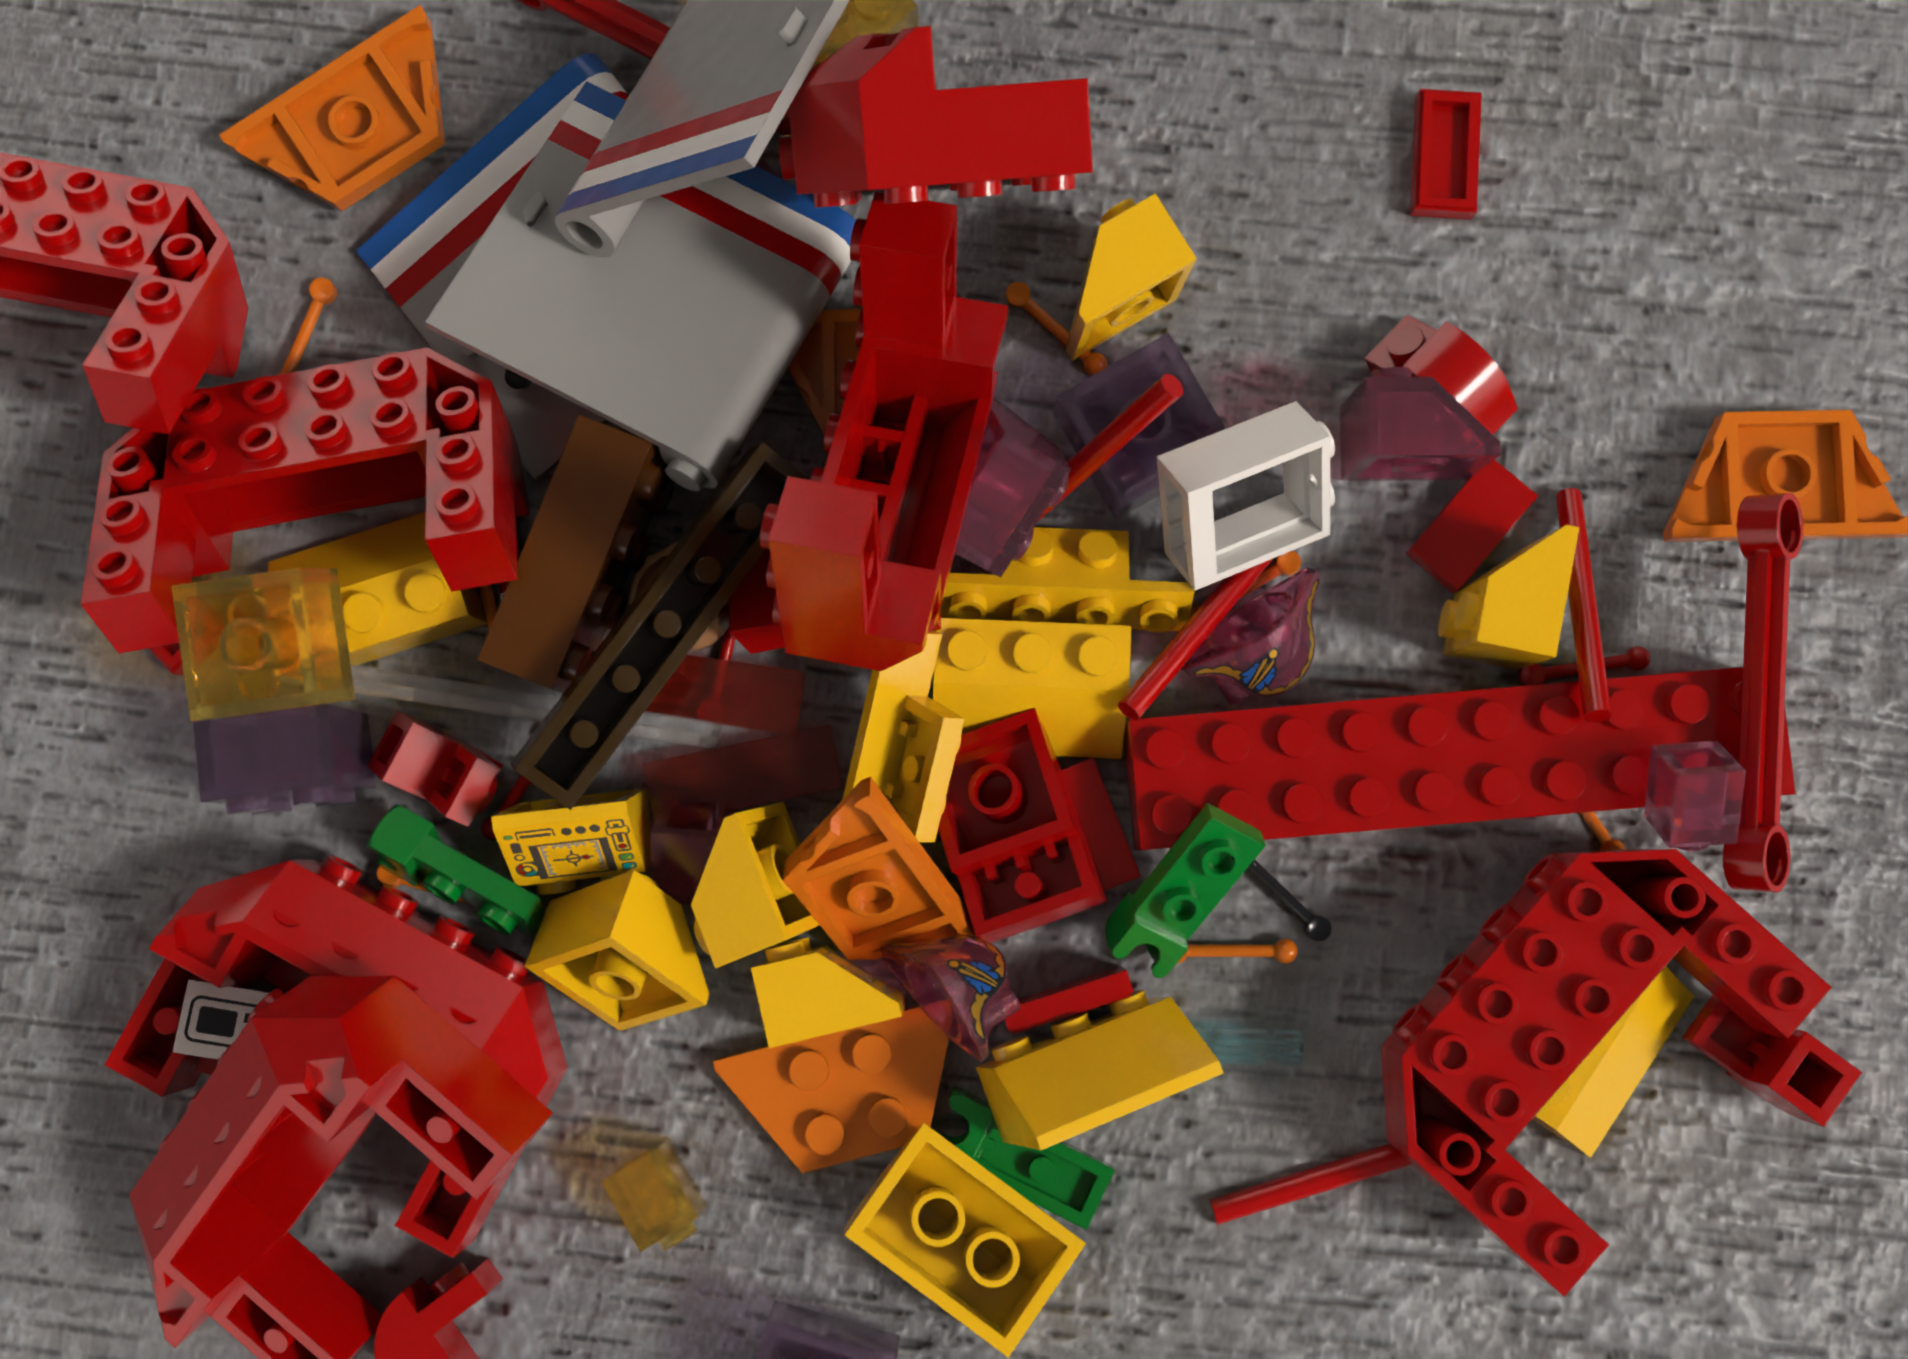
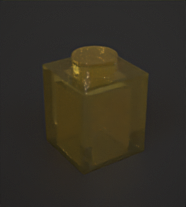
[601,1138,707,1252]

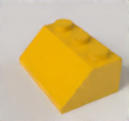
[263,511,487,681]
[933,618,1131,759]
[1533,966,1694,1158]
[976,989,1223,1150]
[844,1122,1086,1358]

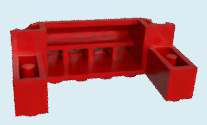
[779,26,1093,207]
[0,152,248,434]
[760,192,1008,671]
[80,347,530,654]
[1381,849,1832,1297]
[104,854,568,1258]
[129,976,553,1359]

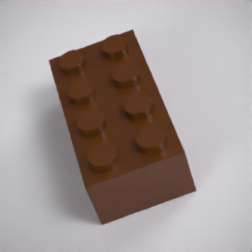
[477,414,675,693]

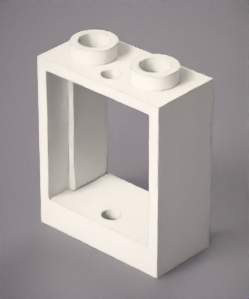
[1157,401,1335,591]

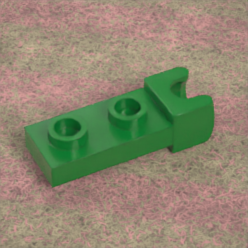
[1105,803,1266,978]
[366,804,545,939]
[938,1087,1115,1230]

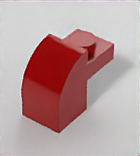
[1364,315,1518,453]
[367,710,504,827]
[1682,994,1862,1127]
[374,1258,503,1359]

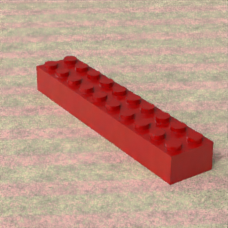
[1124,667,1796,850]

